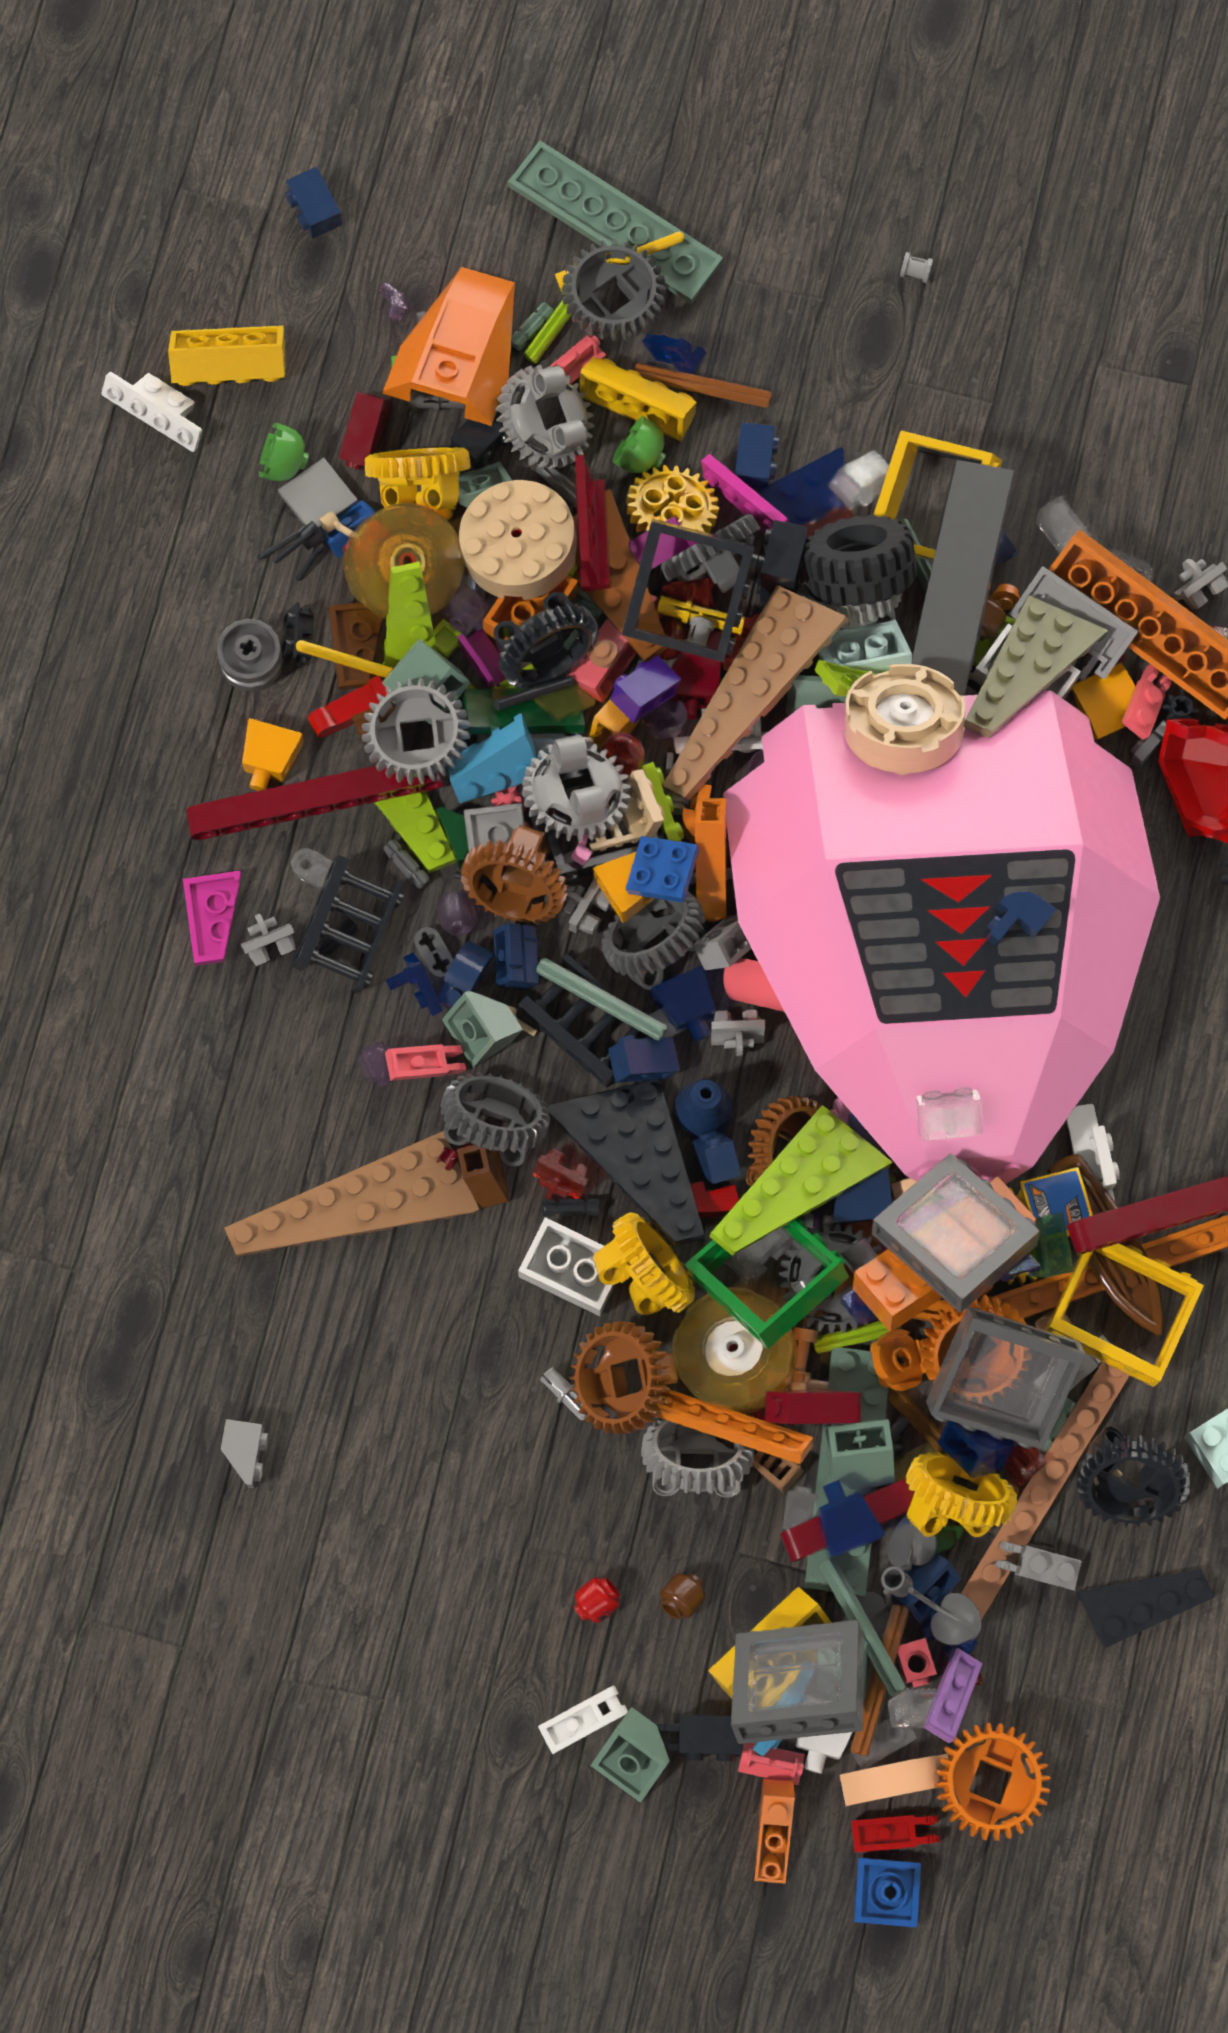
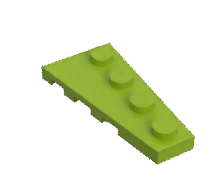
[374,791,456,873]

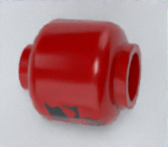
[574,1577,621,1623]

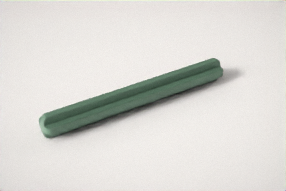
[536,958,667,1040]
[819,1557,906,1696]

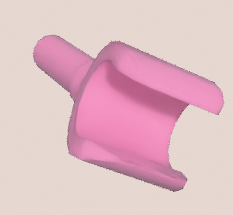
[571,835,593,866]

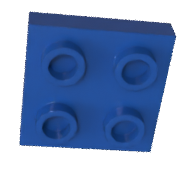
[626,836,699,903]
[854,1858,921,1927]

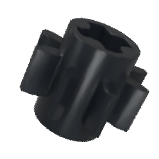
[1161,692,1199,723]

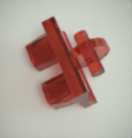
[662,578,714,608]
[533,1148,590,1200]

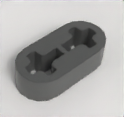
[414,927,453,981]

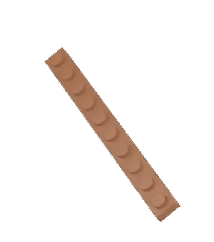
[960,1362,1130,1620]

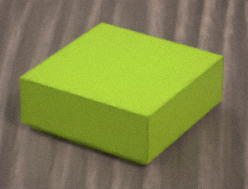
[433,618,466,660]

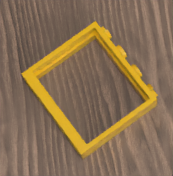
[873,431,1003,561]
[1045,1244,1204,1387]

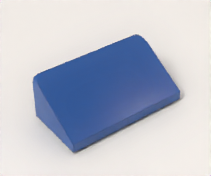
[321,500,383,558]

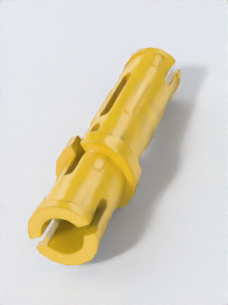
[657,595,745,635]

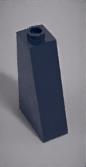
[831,1113,892,1225]

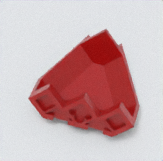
[1158,718,1228,844]

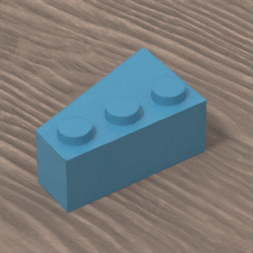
[448,713,538,803]

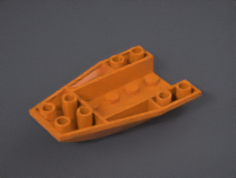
[383,267,515,426]

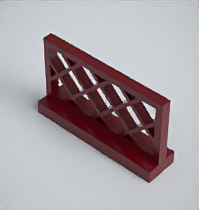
[575,455,611,592]

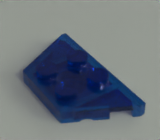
[756,447,847,529]

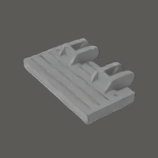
[1010,566,1139,681]

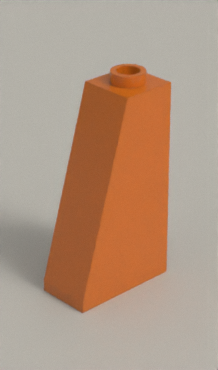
[695,798,727,922]

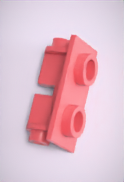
[550,335,606,385]
[738,1743,805,1785]

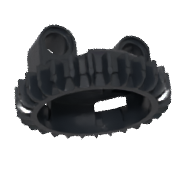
[493,592,599,690]
[1077,1426,1191,1528]

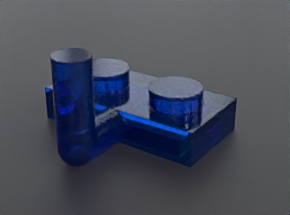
[642,333,707,374]
[385,952,443,1016]

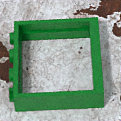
[685,1217,849,1349]

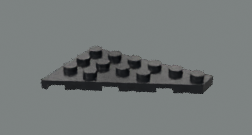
[547,1079,705,1246]

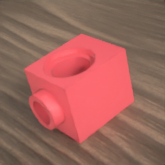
[896,1638,937,1688]

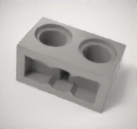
[693,914,751,970]

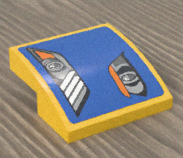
[1020,1167,1093,1244]

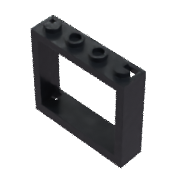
[622,518,758,662]
[519,752,664,884]

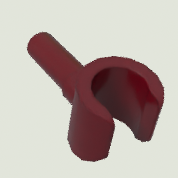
[682,699,708,720]
[436,1143,471,1171]

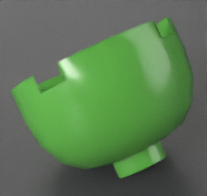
[612,416,666,474]
[259,422,309,482]

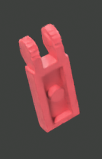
[1122,664,1172,740]
[385,1044,467,1081]

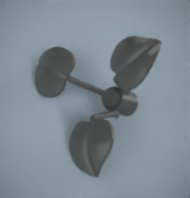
[843,1515,982,1645]

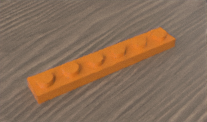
[639,1387,813,1464]

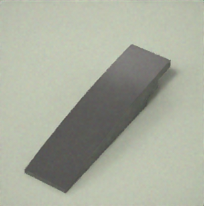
[911,460,1014,696]

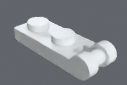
[538,1685,628,1755]

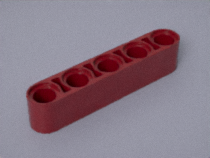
[780,1478,915,1563]

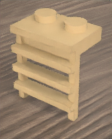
[589,769,664,851]

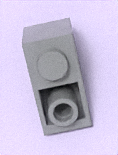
[221,1419,268,1488]

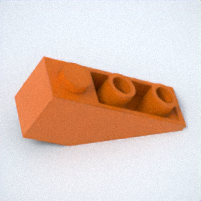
[754,1778,795,1884]

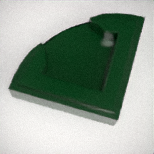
[935,1524,963,1554]

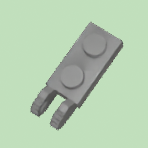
[995,1541,1082,1591]

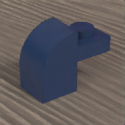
[986,891,1057,946]
[437,941,494,1008]

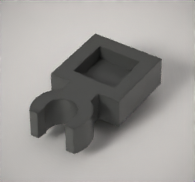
[1129,720,1166,770]

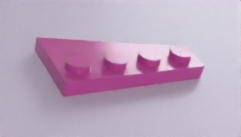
[701,454,789,535]

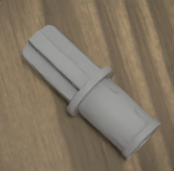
[540,1367,587,1421]

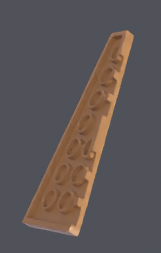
[662,585,849,801]
[224,1131,480,1257]

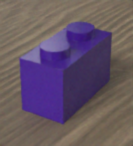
[610,656,681,723]

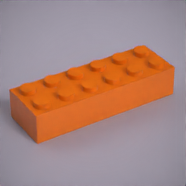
[853,1177,1036,1333]

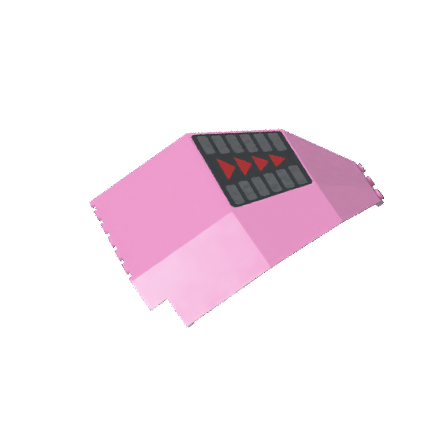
[723,691,1160,1202]

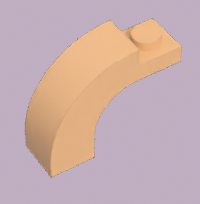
[840,1754,948,1806]

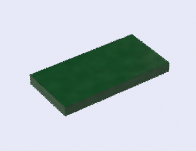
[462,687,585,735]

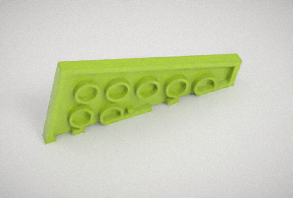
[709,1105,893,1256]

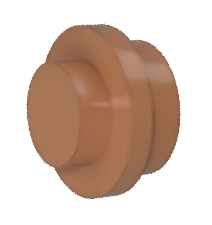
[589,640,618,668]

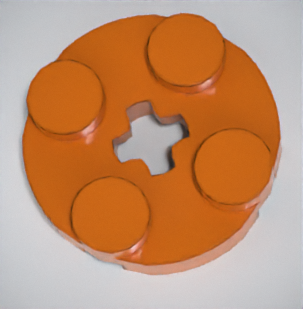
[870,1329,927,1391]

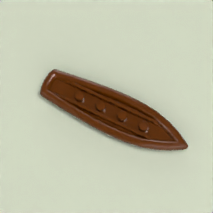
[1047,1154,1163,1336]

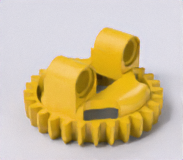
[364,447,471,511]
[593,1212,696,1315]
[906,1452,1018,1537]

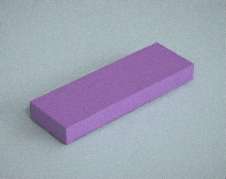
[923,1648,983,1743]

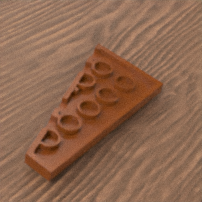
[572,489,668,662]

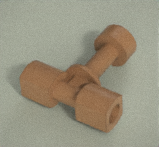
[766,1327,829,1391]

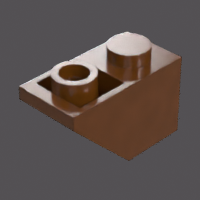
[457,1145,510,1209]

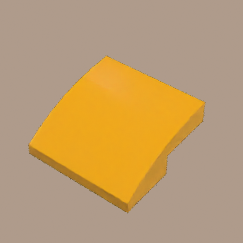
[1071,663,1135,739]

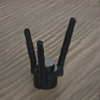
[257,521,327,581]

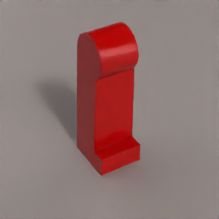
[307,675,388,738]

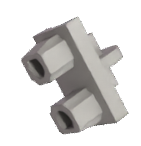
[1172,559,1228,610]
[563,879,611,935]
[241,913,295,966]
[711,1010,765,1056]

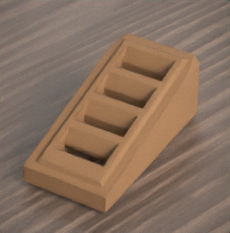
[753,1451,804,1494]

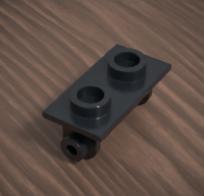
[281,602,314,666]

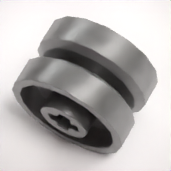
[216,619,283,692]

